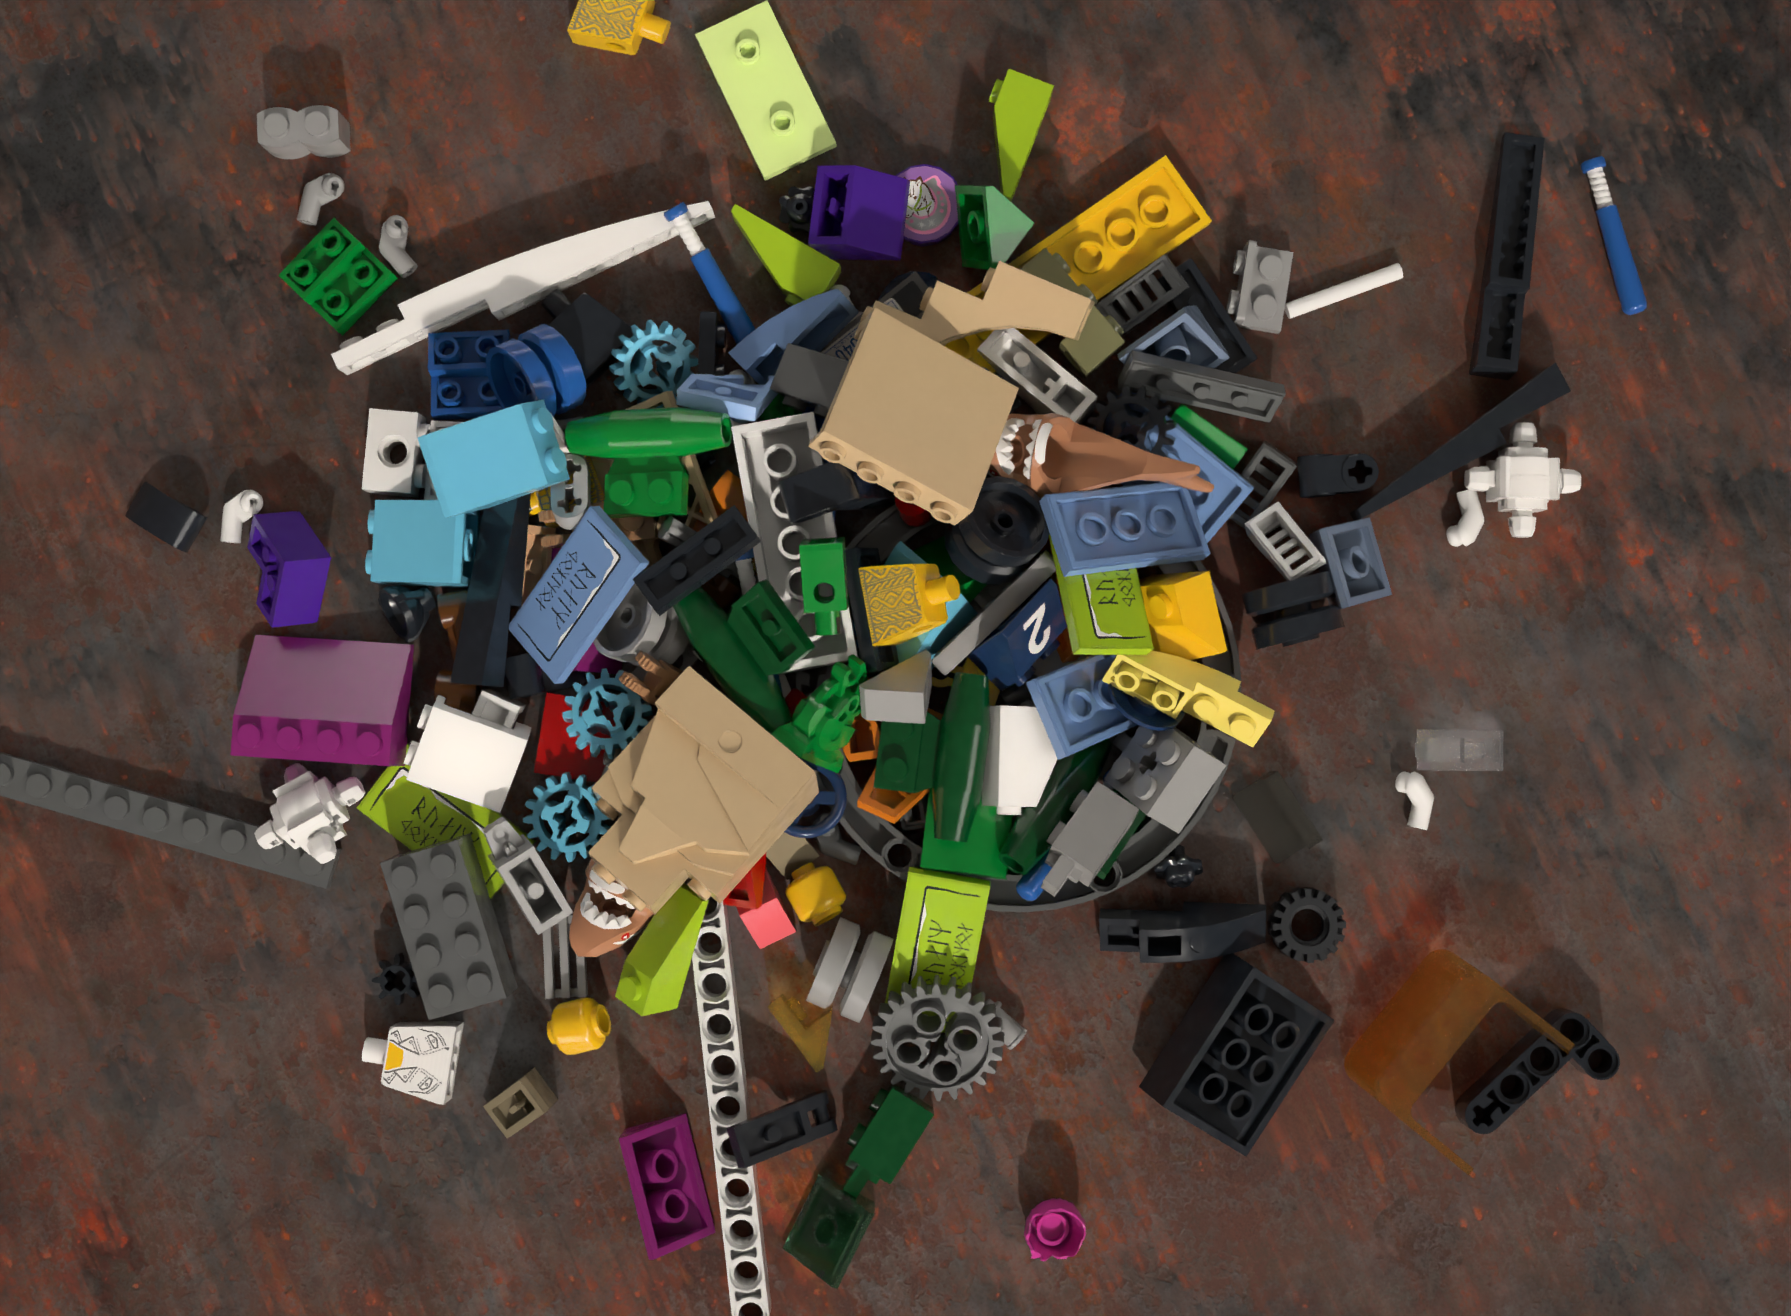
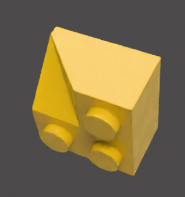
[1139,571,1227,660]

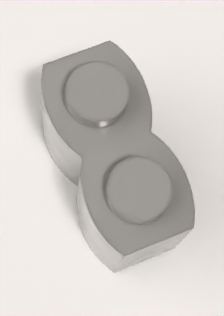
[257,105,351,159]

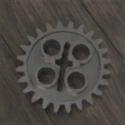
[871,975,1005,1101]

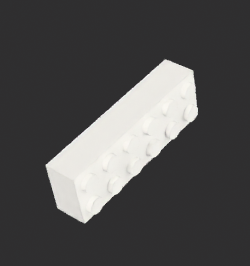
[731,412,858,675]

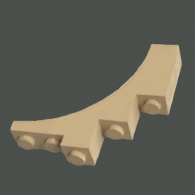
[859,261,1095,346]

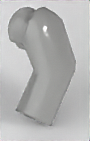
[296,173,345,226]
[379,215,418,278]

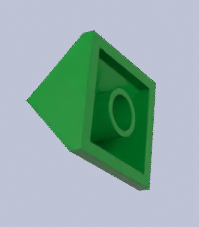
[955,185,1034,270]

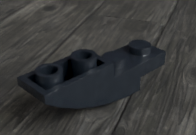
[1099,902,1266,963]

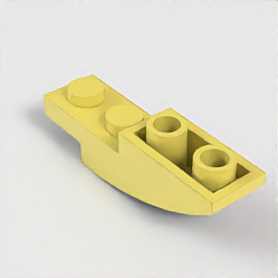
[1102,651,1275,747]

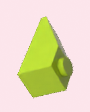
[989,69,1054,202]
[731,204,841,306]
[615,883,709,1016]

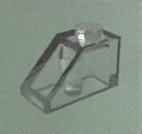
[1414,729,1503,771]

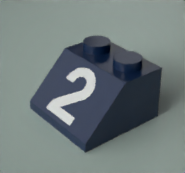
[967,579,1067,691]

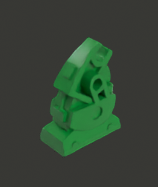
[771,654,868,773]

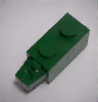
[842,1084,934,1198]

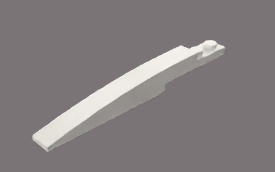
[331,201,715,375]

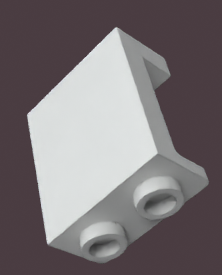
[403,695,532,813]

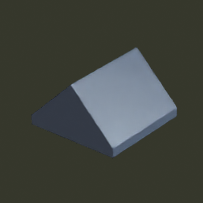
[1117,305,1230,403]
[1309,517,1392,609]

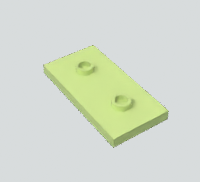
[695,0,837,181]

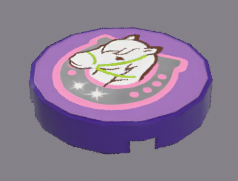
[896,164,958,247]

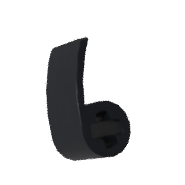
[125,482,208,553]
[505,653,586,700]

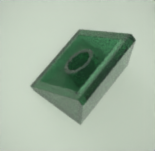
[783,1175,875,1289]

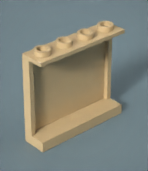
[808,308,1019,526]

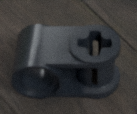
[1297,453,1379,498]

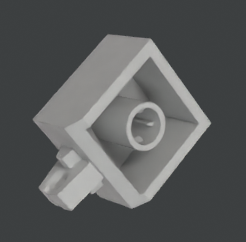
[1104,726,1226,834]

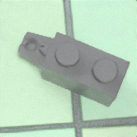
[1041,781,1139,897]
[482,817,574,935]

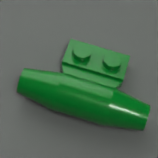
[565,407,732,518]

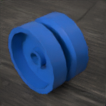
[486,324,586,417]

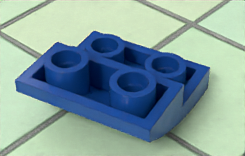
[428,330,511,420]

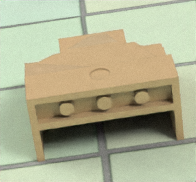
[588,666,819,914]

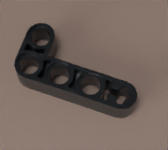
[778,462,895,524]
[1455,1008,1620,1134]

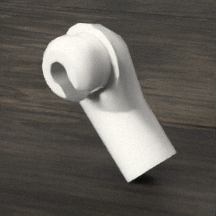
[220,490,263,543]
[1395,771,1434,830]

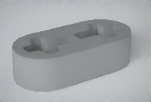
[551,454,591,530]

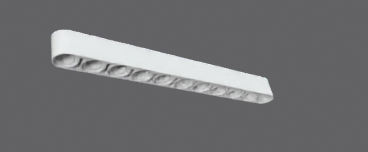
[692,901,771,1316]

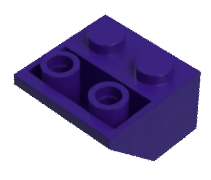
[808,165,910,260]

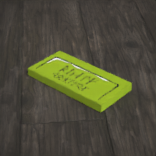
[1049,534,1154,655]
[357,743,536,900]
[885,867,991,1034]

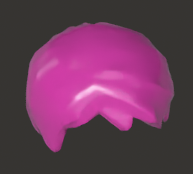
[1024,1198,1086,1262]

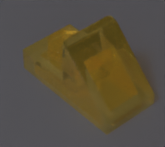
[768,993,833,1073]

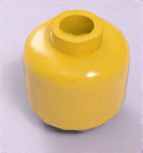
[785,862,846,926]
[547,998,611,1055]

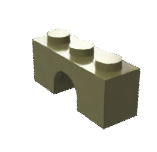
[1020,248,1125,379]

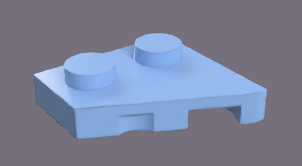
[676,374,778,423]

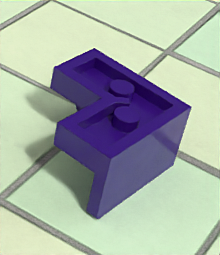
[247,511,331,628]

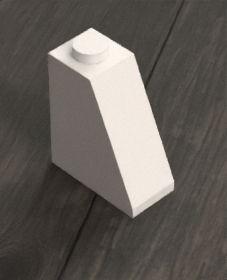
[982,705,1058,815]

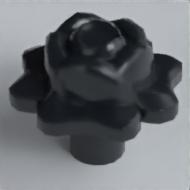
[779,186,815,233]
[1154,845,1203,888]

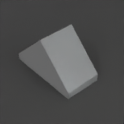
[859,649,932,724]

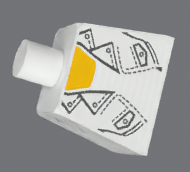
[362,1021,464,1105]

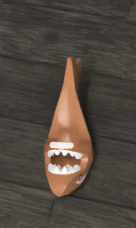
[987,413,1214,499]
[569,858,655,957]

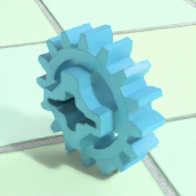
[609,320,698,408]
[562,668,653,759]
[523,772,610,862]

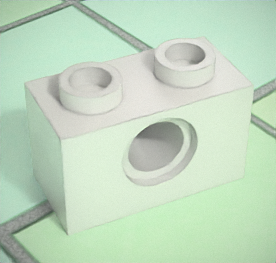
[362,408,430,498]

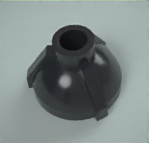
[378,585,436,643]

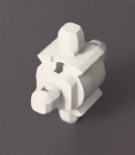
[1464,422,1581,538]
[254,763,365,864]

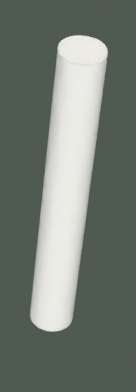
[1285,263,1403,319]

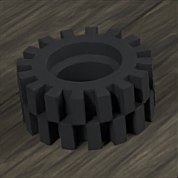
[1267,887,1346,963]

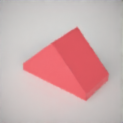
[736,868,796,949]

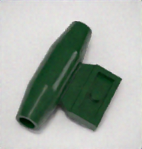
[673,579,815,734]
[873,672,990,842]
[999,738,1146,880]

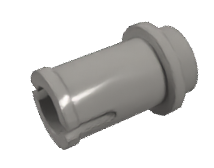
[984,998,1027,1050]

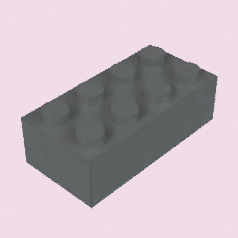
[380,833,518,1020]

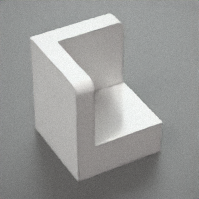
[472,689,526,729]

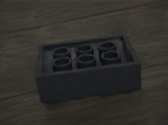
[1139,953,1335,1157]

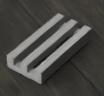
[543,915,588,999]

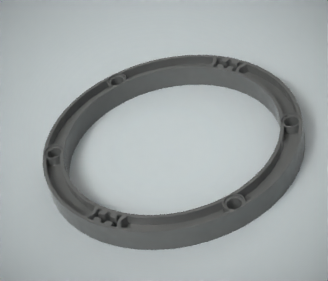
[796,474,1241,912]

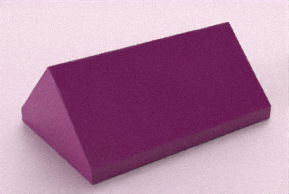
[619,1114,716,1260]

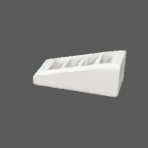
[1244,502,1326,581]

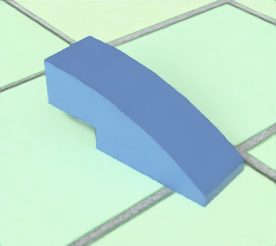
[728,289,859,385]

